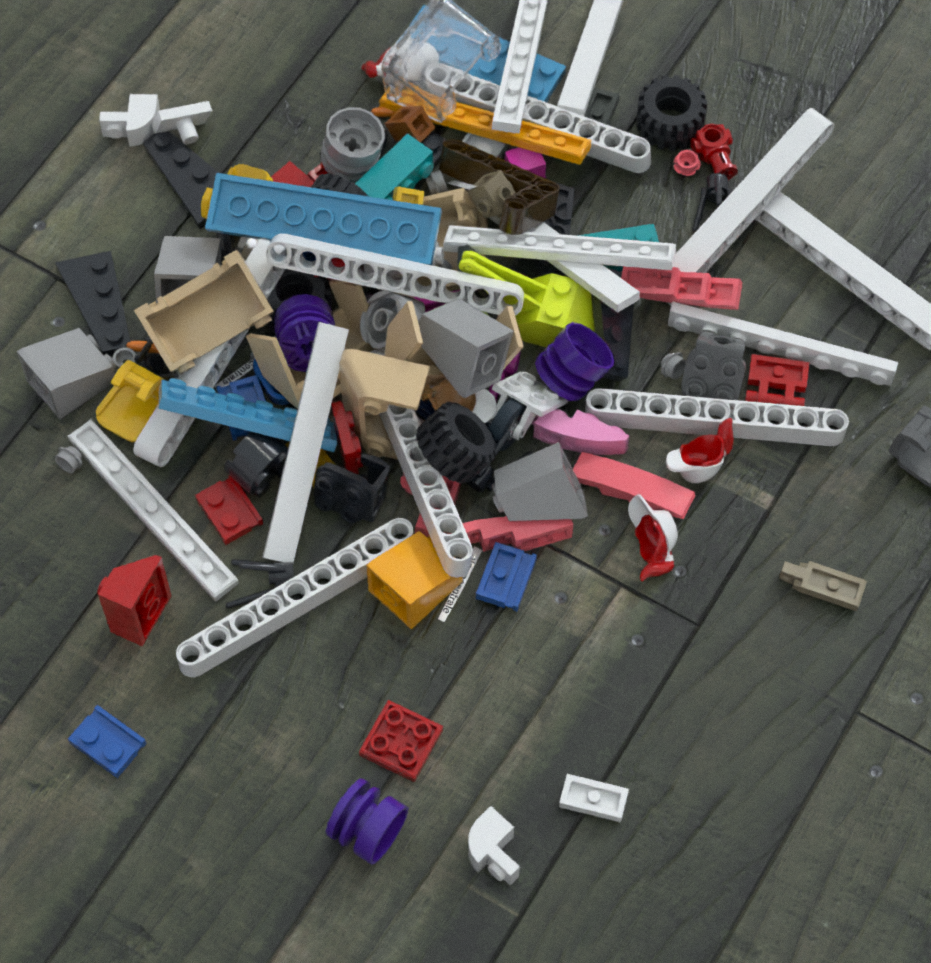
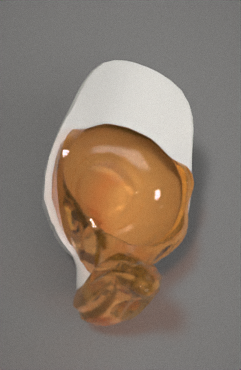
[421,378,497,423]

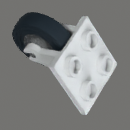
[488,372,568,451]

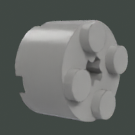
[360,291,425,351]

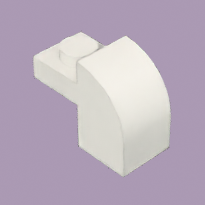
[99,94,160,146]
[468,806,520,885]

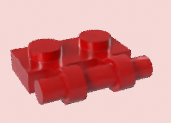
[745,354,810,406]

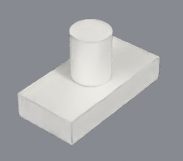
[152,101,212,144]

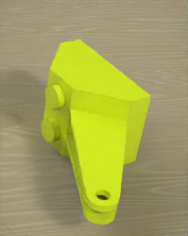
[459,251,595,347]

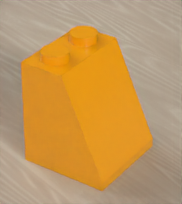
[366,531,463,630]

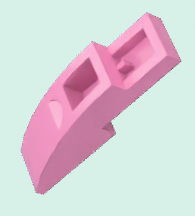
[531,409,629,455]

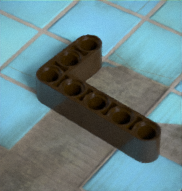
[439,139,560,235]

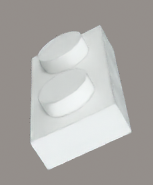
[559,774,629,822]

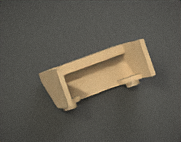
[246,280,378,409]
[385,301,523,390]
[339,349,430,461]

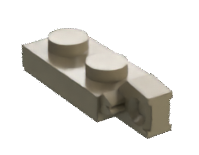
[779,561,867,611]

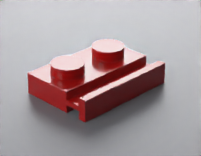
[195,476,263,545]

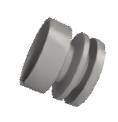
[321,107,385,183]

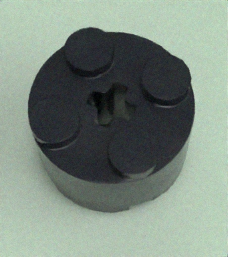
[224,432,288,498]

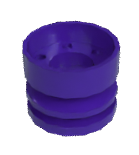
[273,294,335,372]
[535,322,614,402]
[325,778,409,865]

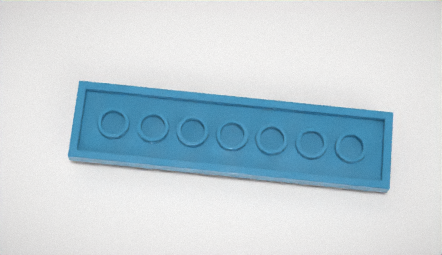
[205,173,442,265]

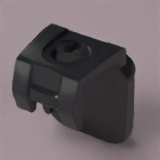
[314,454,390,523]

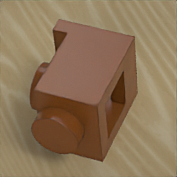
[385,105,435,143]

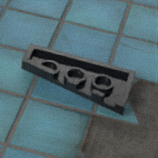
[55,251,130,356]

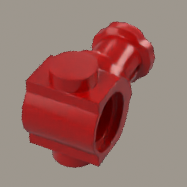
[690,124,738,180]

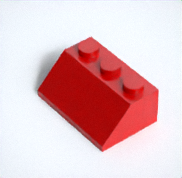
[97,555,172,647]

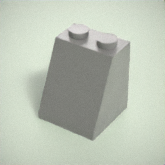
[154,236,222,303]
[418,298,514,398]
[17,328,116,419]
[492,442,588,521]

